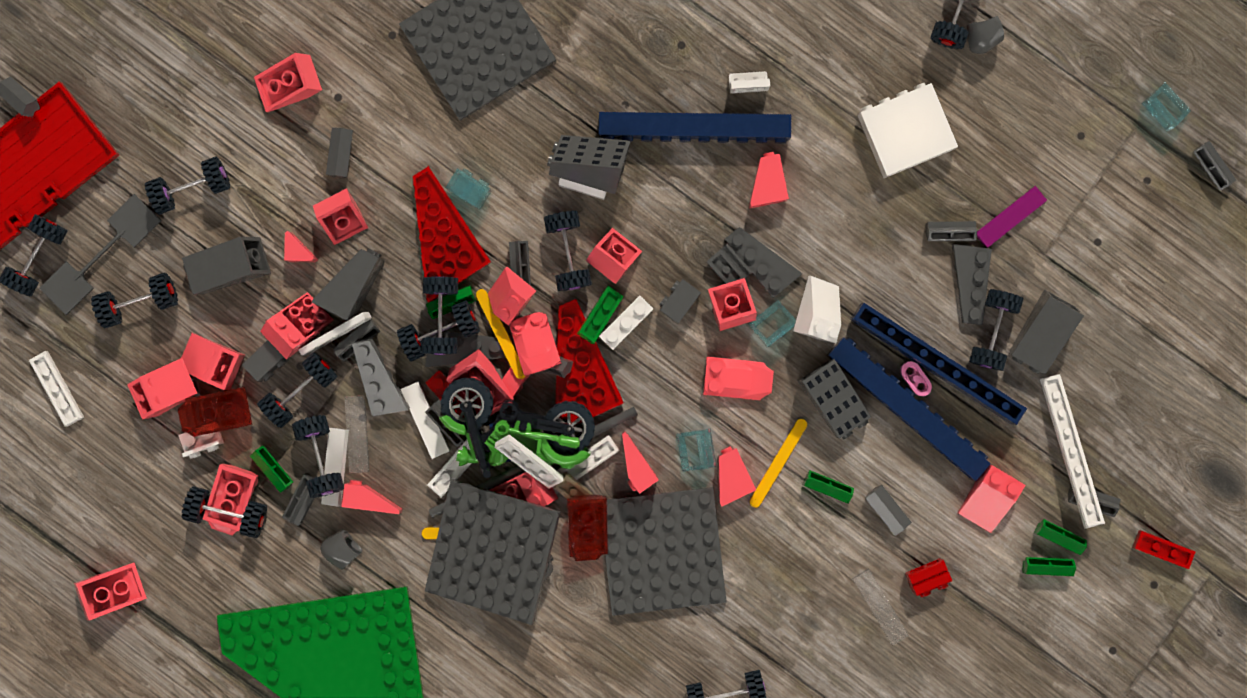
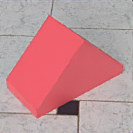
[284,231,318,262]

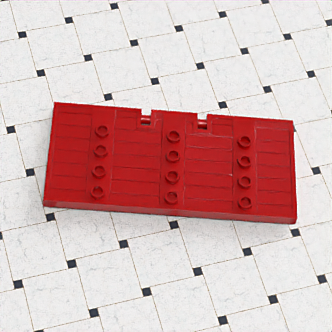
[0,81,120,250]

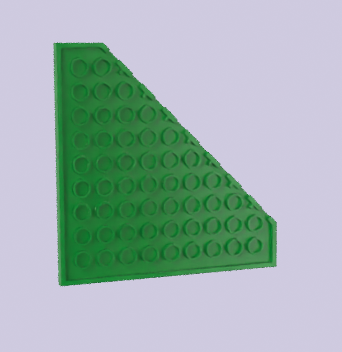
[217,586,424,698]

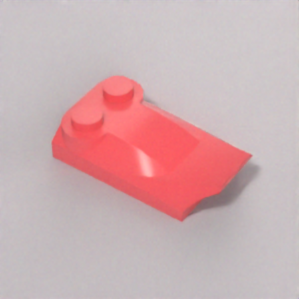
[510,312,562,376]
[703,357,774,400]
[203,464,258,536]

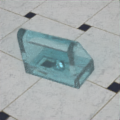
[1141,82,1191,131]
[748,300,796,348]
[677,428,716,472]

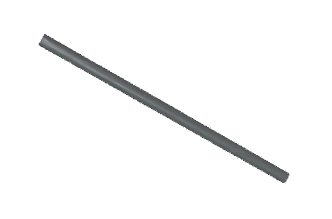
[429,407,638,518]

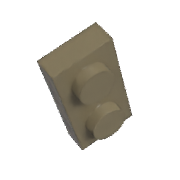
[553,471,593,509]

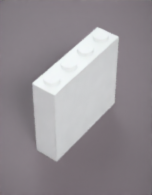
[858,83,958,178]

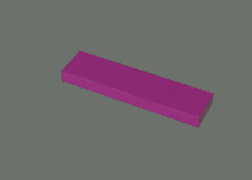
[977,185,1047,248]

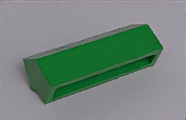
[426,286,476,320]
[250,445,293,493]
[802,470,854,504]
[1034,519,1087,555]
[1022,557,1076,576]

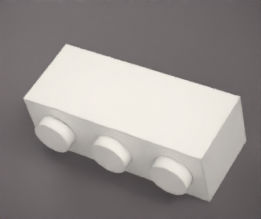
[599,295,653,350]

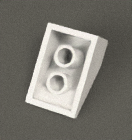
[793,276,841,344]

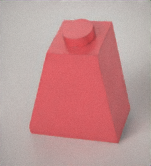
[749,152,789,209]
[718,446,756,507]

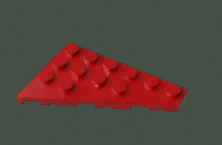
[412,166,492,303]
[555,299,624,434]

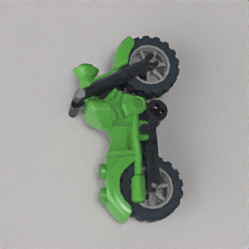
[439,378,595,478]

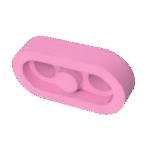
[900,361,932,396]

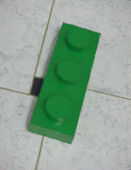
[577,286,624,344]

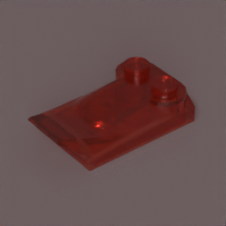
[178,387,253,437]
[566,495,608,561]

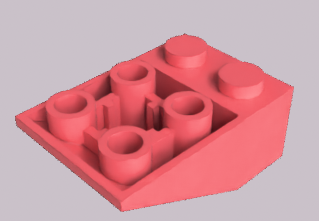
[260,292,333,360]
[181,333,245,390]
[127,358,197,420]
[490,472,558,506]

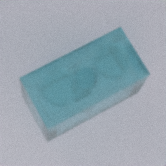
[445,168,491,210]

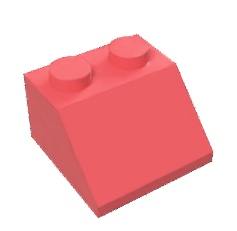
[313,188,368,245]
[586,228,642,284]
[488,267,536,326]
[708,278,757,331]

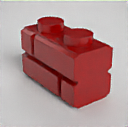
[905,558,952,597]

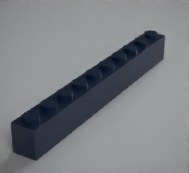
[599,112,791,144]
[850,303,1027,425]
[826,338,991,481]

